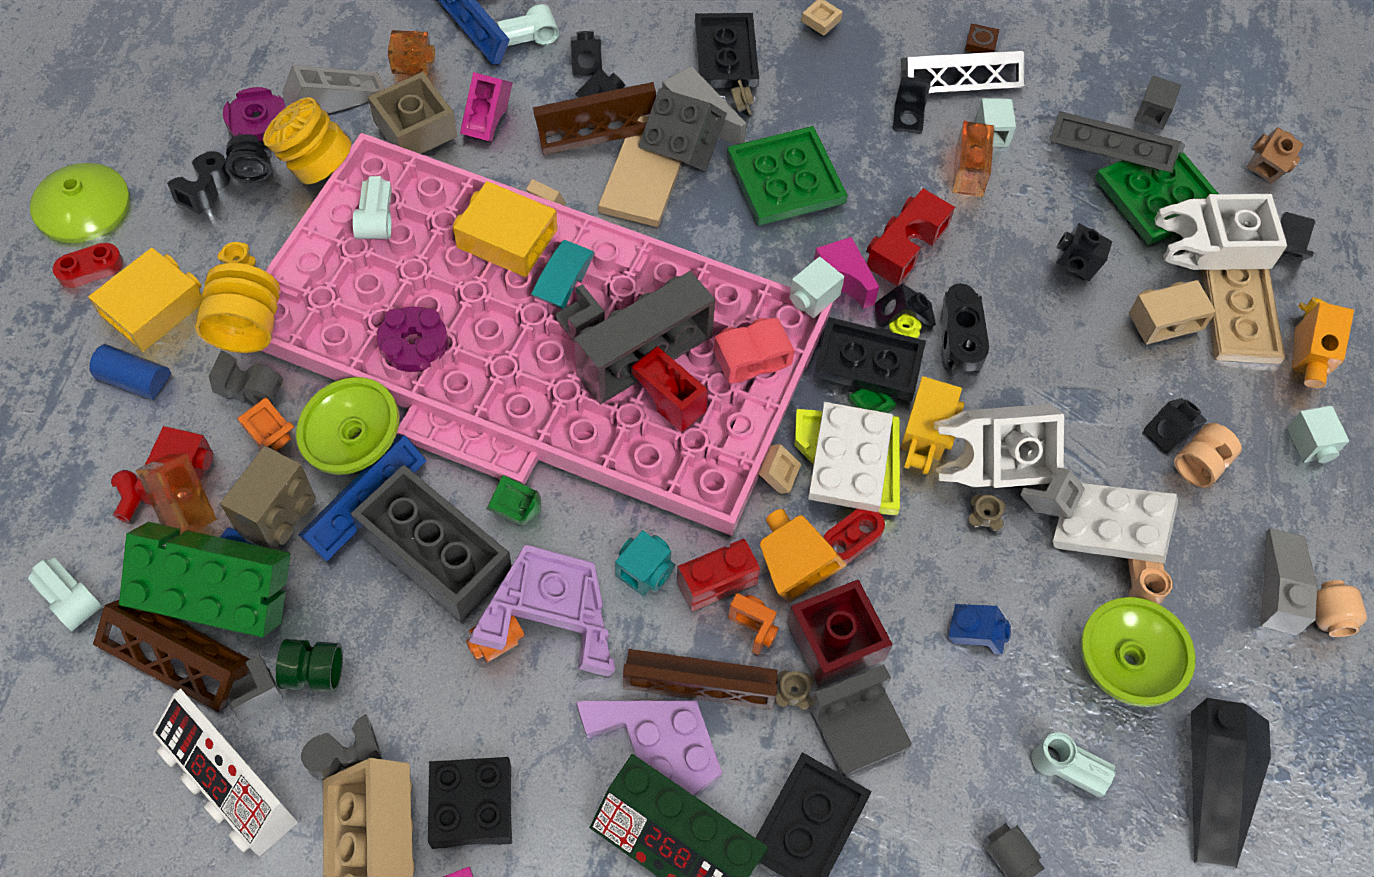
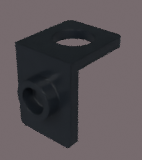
[571,31,602,76]
[892,76,931,134]
[1280,212,1315,261]
[875,283,936,328]
[1144,398,1207,452]

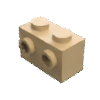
[1129,280,1216,345]

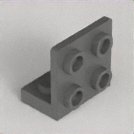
[639,88,727,172]
[810,665,912,776]

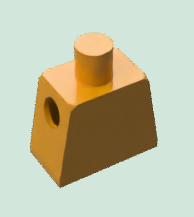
[1292,302,1354,388]
[760,509,847,603]

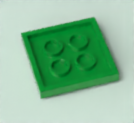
[727,126,848,226]
[1095,152,1219,246]

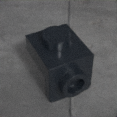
[575,68,626,98]

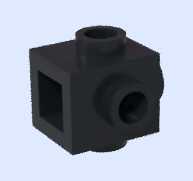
[1056,223,1113,281]

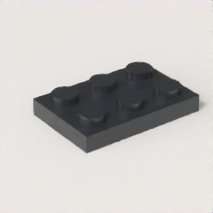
[694,13,759,88]
[813,317,926,401]
[756,752,872,877]

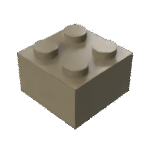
[368,72,458,154]
[220,445,316,550]

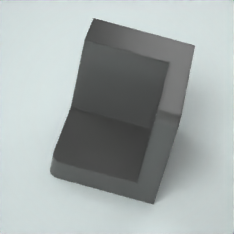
[1134,76,1181,130]
[555,284,605,342]
[229,655,283,721]

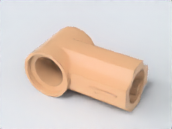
[1128,558,1173,605]

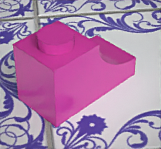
[460,72,513,142]
[814,237,879,309]

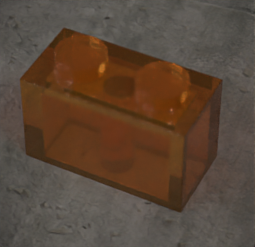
[952,121,994,197]
[136,453,217,534]

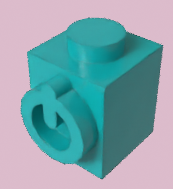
[615,530,676,597]

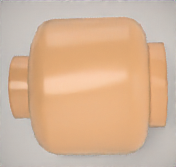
[1315,580,1367,637]

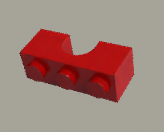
[866,188,955,286]

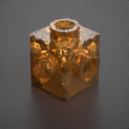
[387,30,435,76]

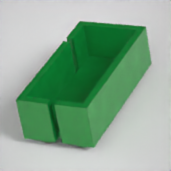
[119,522,291,638]

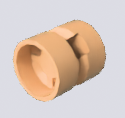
[1174,423,1242,488]

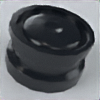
[225,135,272,183]

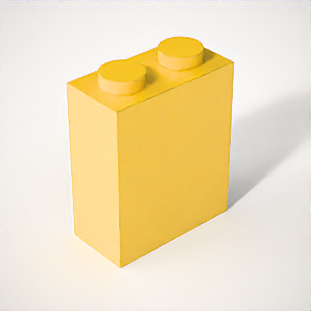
[453,181,558,277]
[88,247,203,353]

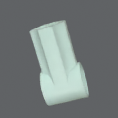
[496,4,559,46]
[353,176,392,240]
[28,557,103,632]
[1031,732,1116,798]

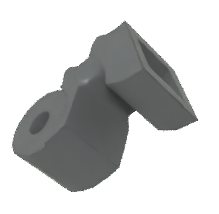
[209,350,283,405]
[301,714,382,780]

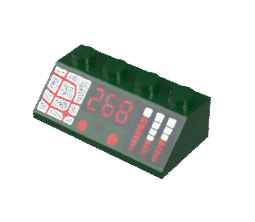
[589,754,768,877]

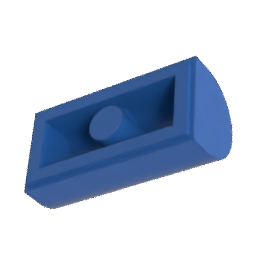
[89,344,172,401]

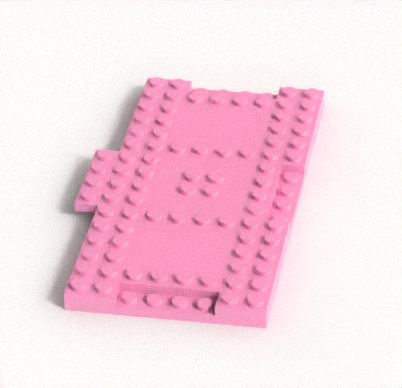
[261,133,833,536]

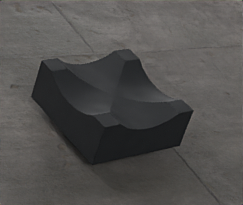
[428,757,512,849]

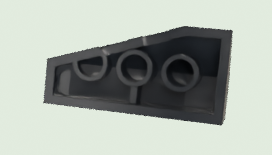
[1191,698,1271,869]

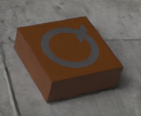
[964,23,1000,53]

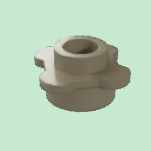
[731,79,755,115]
[968,495,1006,531]
[775,670,814,710]

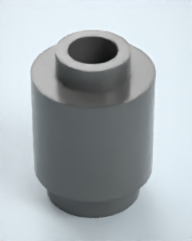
[985,823,1045,877]

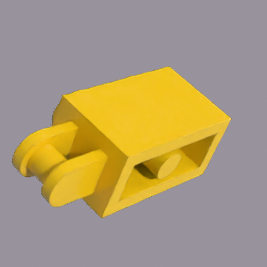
[900,376,965,475]

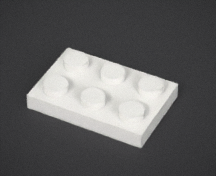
[808,402,893,512]
[1053,483,1178,563]

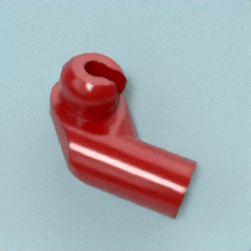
[111,470,142,523]

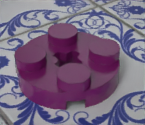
[223,87,286,142]
[377,307,448,372]

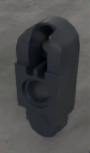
[941,283,989,372]

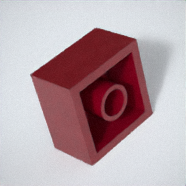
[787,579,893,688]

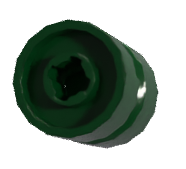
[276,639,343,693]

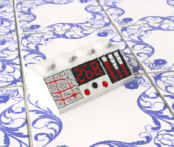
[152,689,298,857]

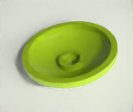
[30,163,130,243]
[296,377,400,475]
[1080,597,1196,707]

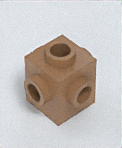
[1246,127,1304,184]

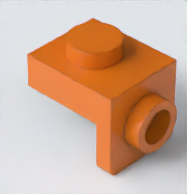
[237,397,294,451]
[728,593,779,656]

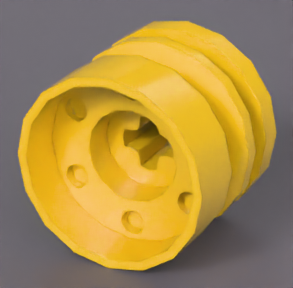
[263,97,352,185]
[195,263,281,353]

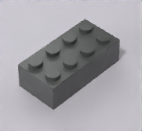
[574,271,715,405]
[350,465,512,621]

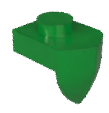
[486,475,542,526]

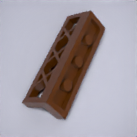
[533,82,656,156]
[93,600,250,712]
[623,649,778,710]

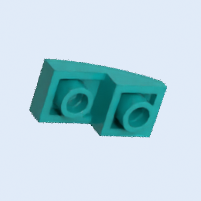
[531,240,595,309]

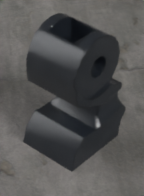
[167,151,231,215]

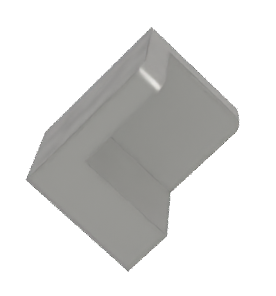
[1020,468,1085,519]

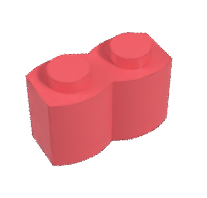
[713,318,795,383]

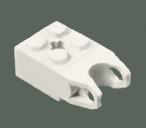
[1154,194,1287,270]
[934,404,1064,488]

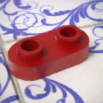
[52,243,123,288]
[823,509,885,564]

